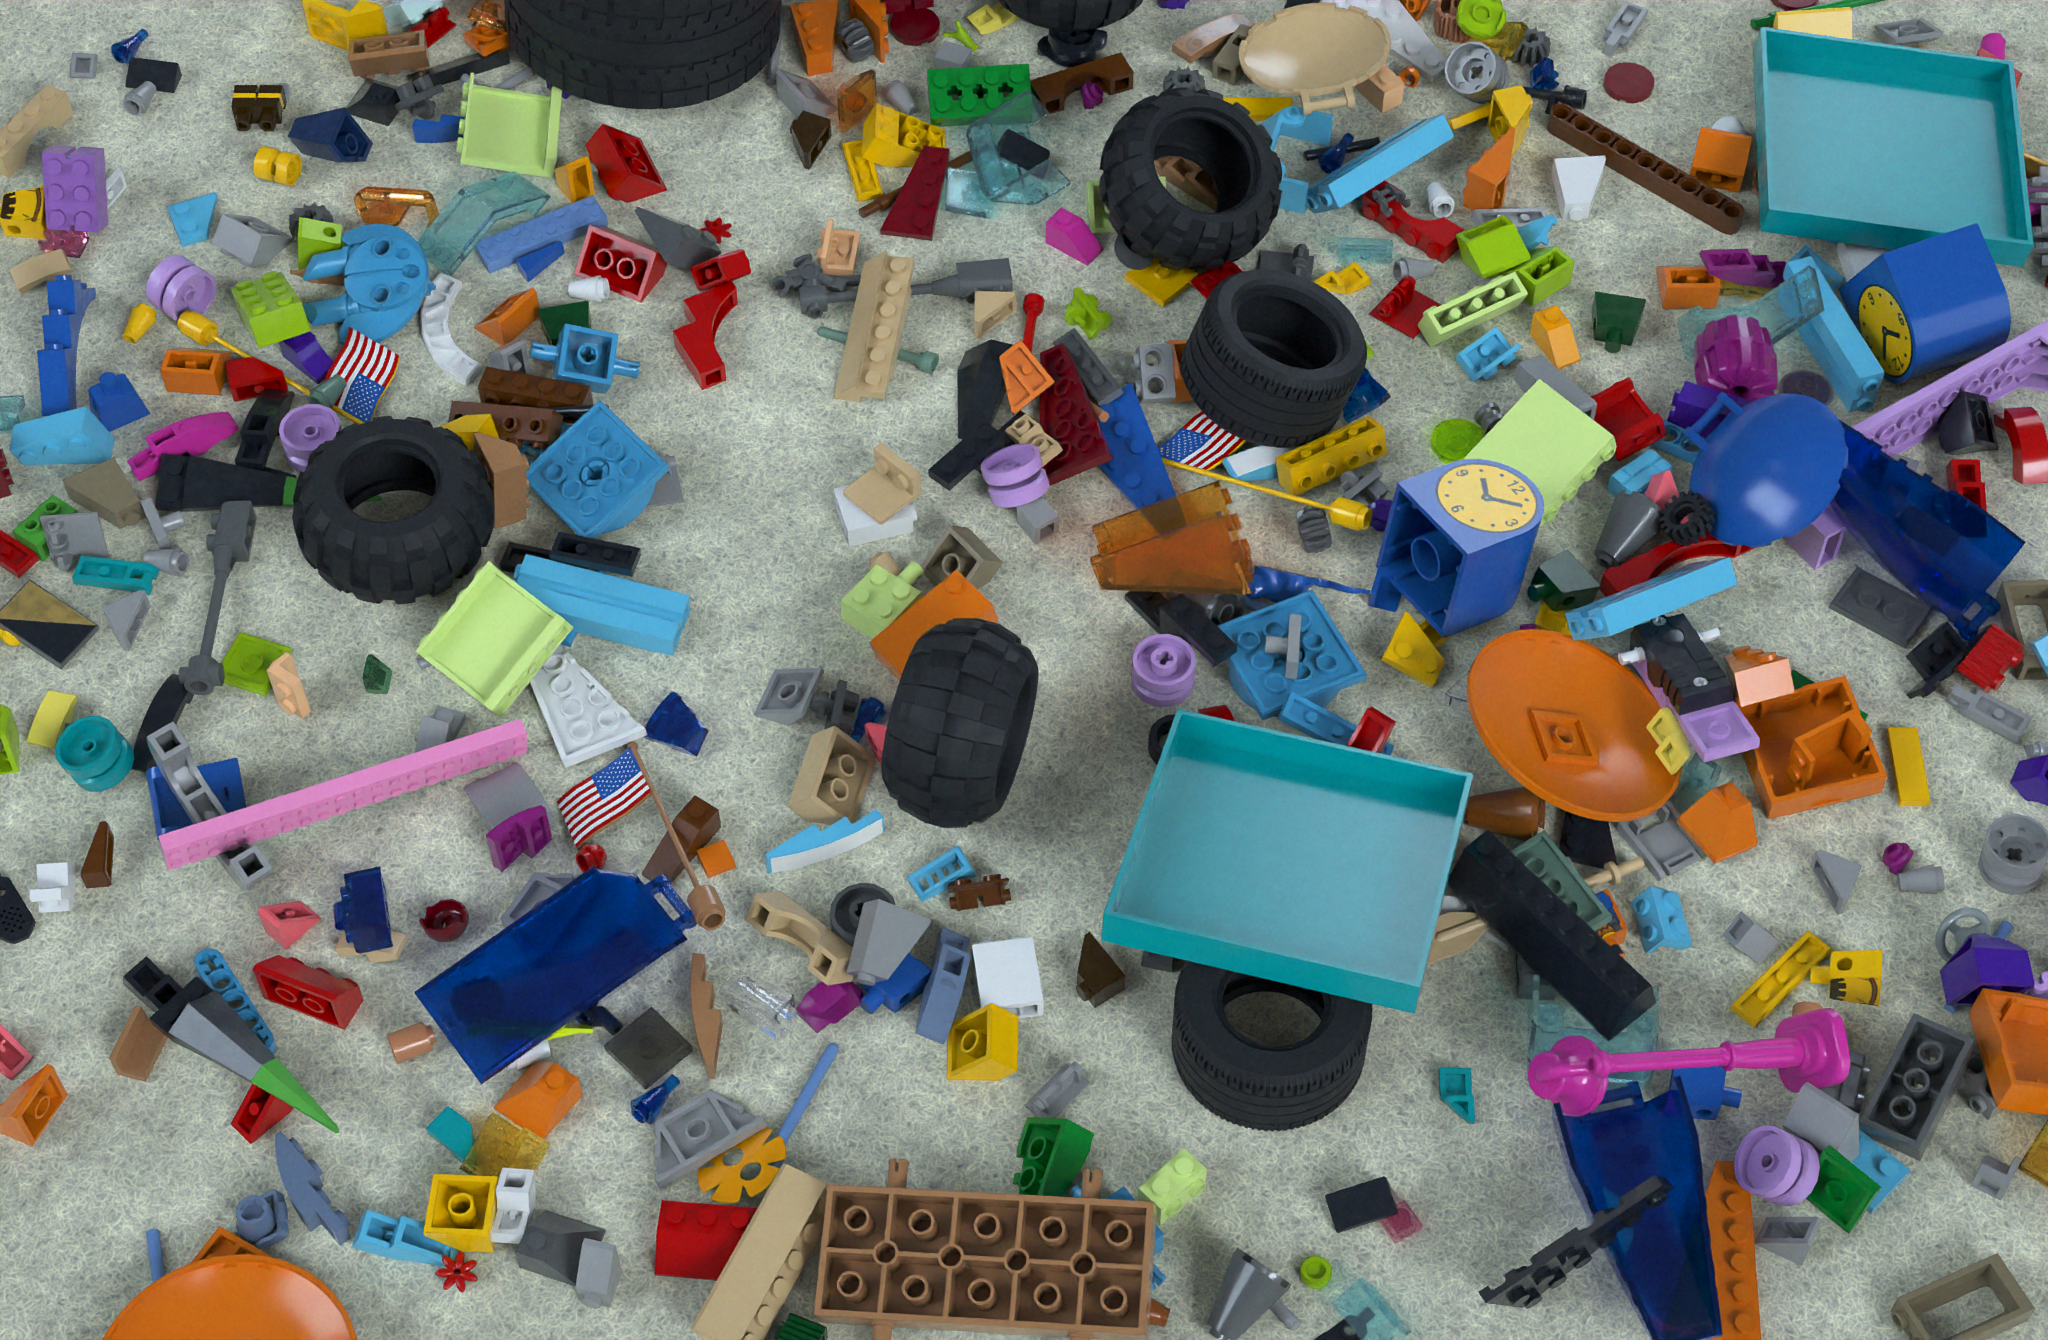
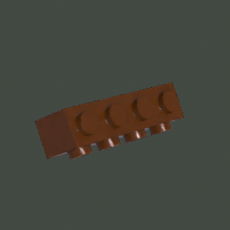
[478,367,593,424]
[448,401,563,451]

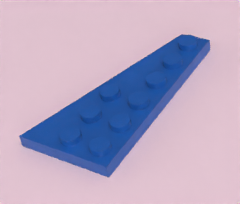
[1098,382,1187,539]

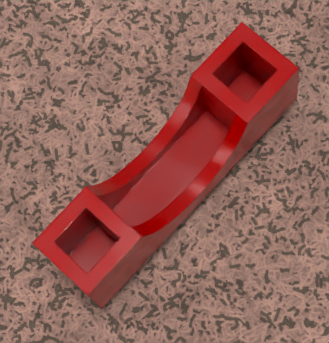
[1361,180,1465,263]

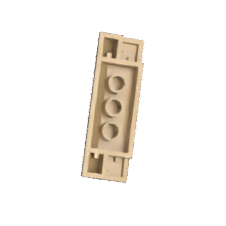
[834,250,915,402]
[690,1164,828,1340]

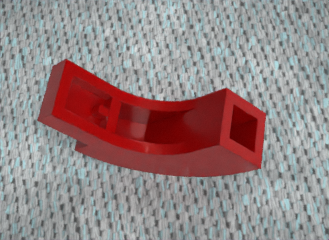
[1994,407,2048,485]

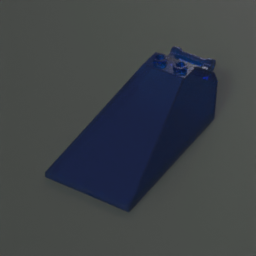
[414,865,697,1085]

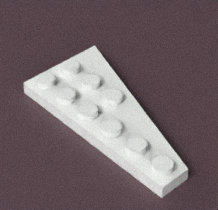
[1322,0,1446,82]
[530,645,647,768]

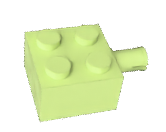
[841,561,924,639]

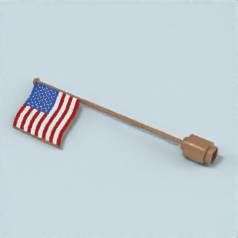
[557,742,726,930]

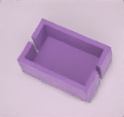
[42,145,108,233]

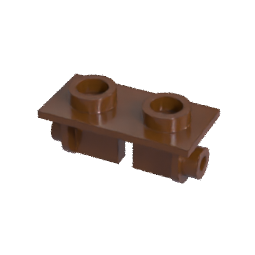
[947,874,1011,912]

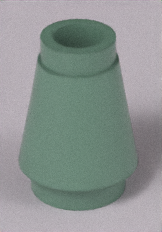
[308,374,347,409]

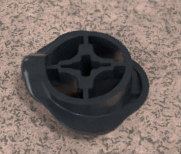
[1037,29,1108,68]

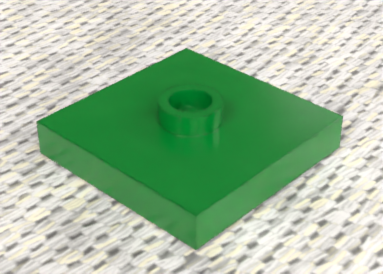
[1806,1145,1882,1234]

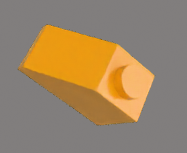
[555,156,595,203]
[1530,305,1580,369]

